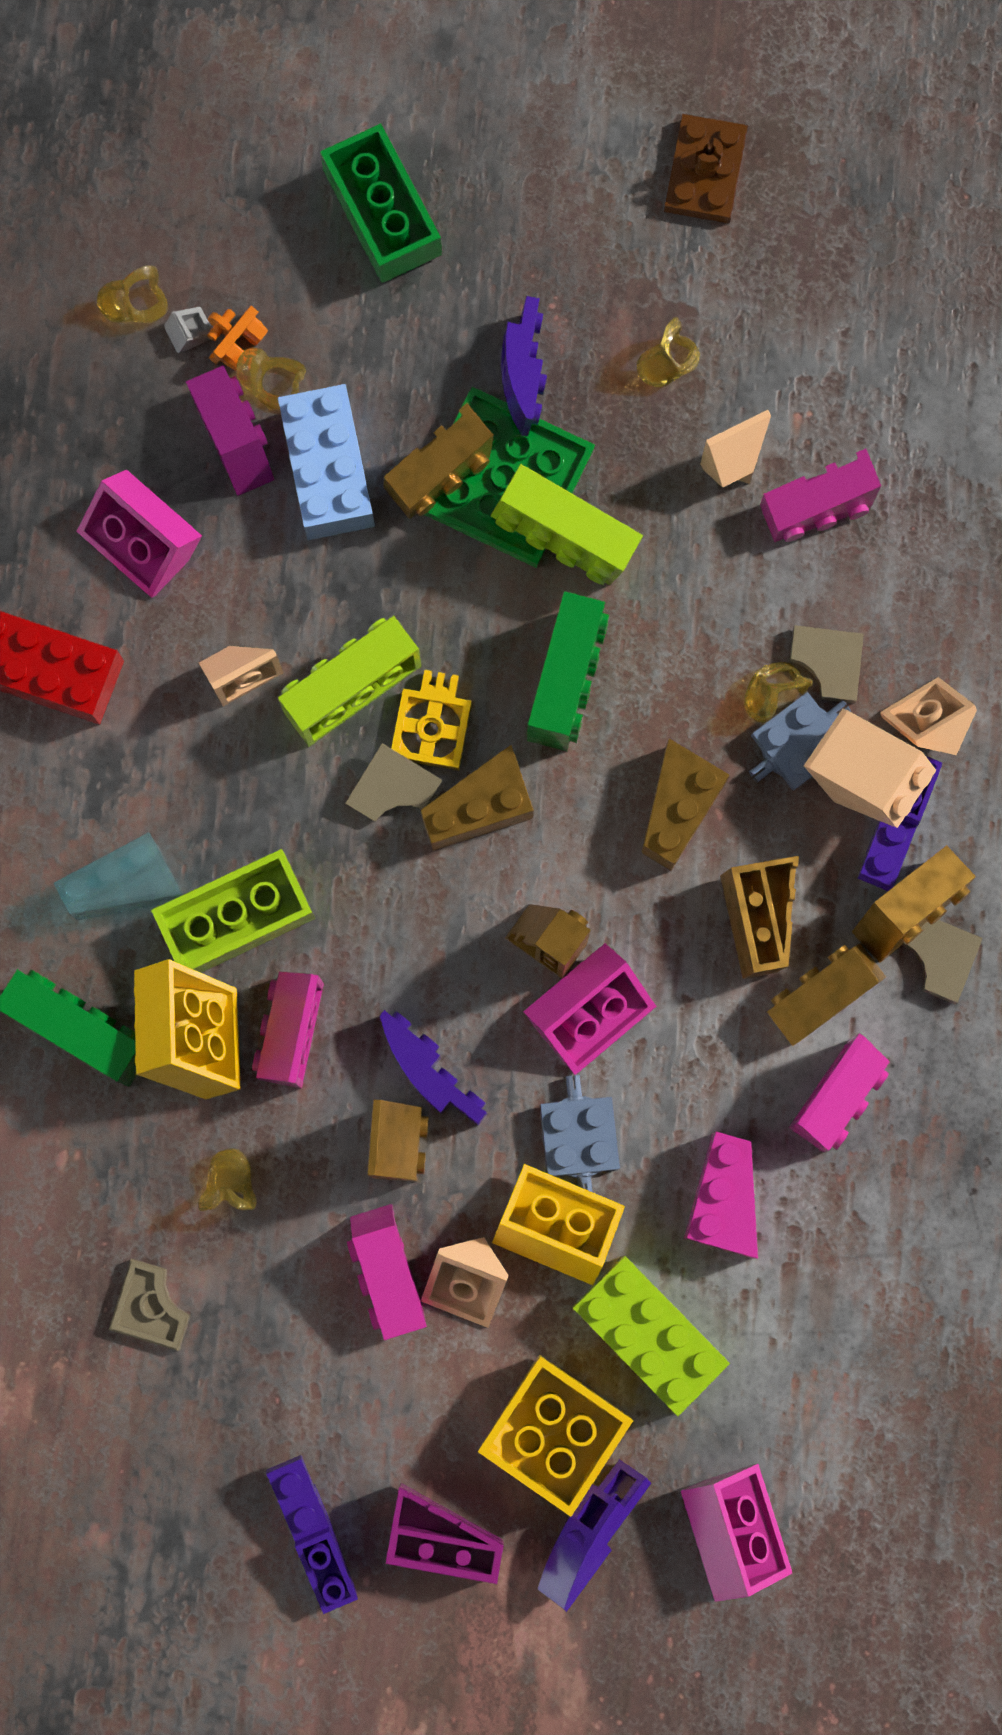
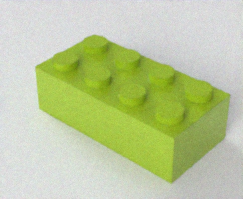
[490,464,643,585]
[278,615,421,747]
[151,849,315,973]
[572,1256,730,1416]

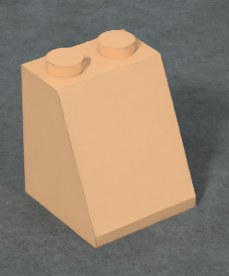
[804,709,936,828]

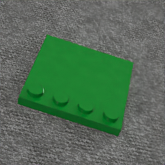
[424,387,595,568]

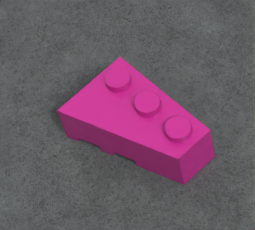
[760,448,881,542]
[684,1132,758,1259]
[347,1204,427,1340]

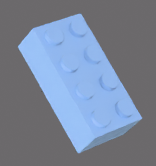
[278,384,375,540]

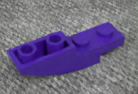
[501,296,547,437]
[857,756,943,891]
[380,1010,487,1126]
[266,1455,358,1614]
[538,1459,651,1612]

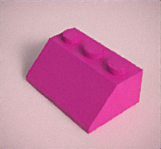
[76,470,202,598]
[523,943,657,1075]
[252,971,324,1089]
[788,1033,890,1152]
[681,1464,793,1602]

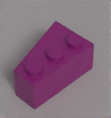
[186,366,275,496]
[385,1483,504,1584]

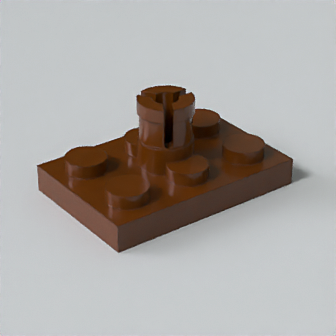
[664,114,748,224]

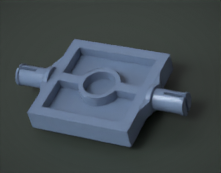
[749,692,851,790]
[539,1075,620,1192]

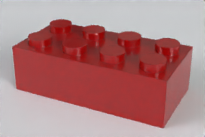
[0,611,124,725]

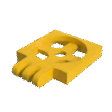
[391,670,472,771]

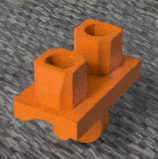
[207,305,268,371]

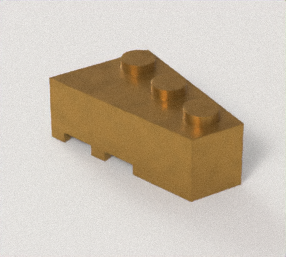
[383,403,493,519]
[642,738,729,871]
[421,745,534,851]
[852,845,976,963]
[720,856,799,979]
[505,904,591,979]
[767,943,886,1046]

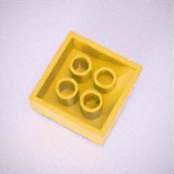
[134,959,241,1100]
[478,1355,633,1517]

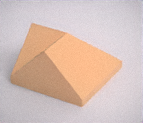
[700,410,771,487]
[199,646,283,707]
[880,677,977,755]
[421,1237,509,1328]

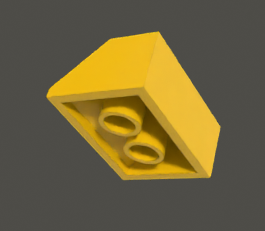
[492,1164,625,1285]

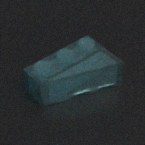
[54,832,184,920]

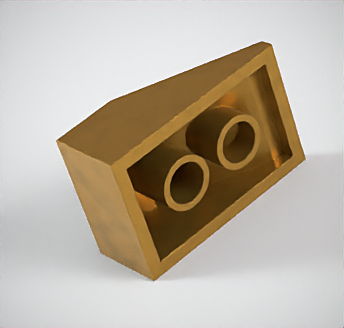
[368,1099,429,1182]

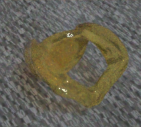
[97,265,168,323]
[637,317,700,387]
[237,348,306,410]
[744,662,813,722]
[198,1148,257,1211]

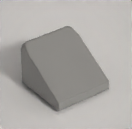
[164,307,212,353]

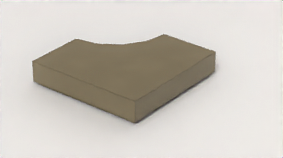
[789,625,864,704]
[345,743,442,822]
[902,920,983,1005]
[108,1259,191,1351]

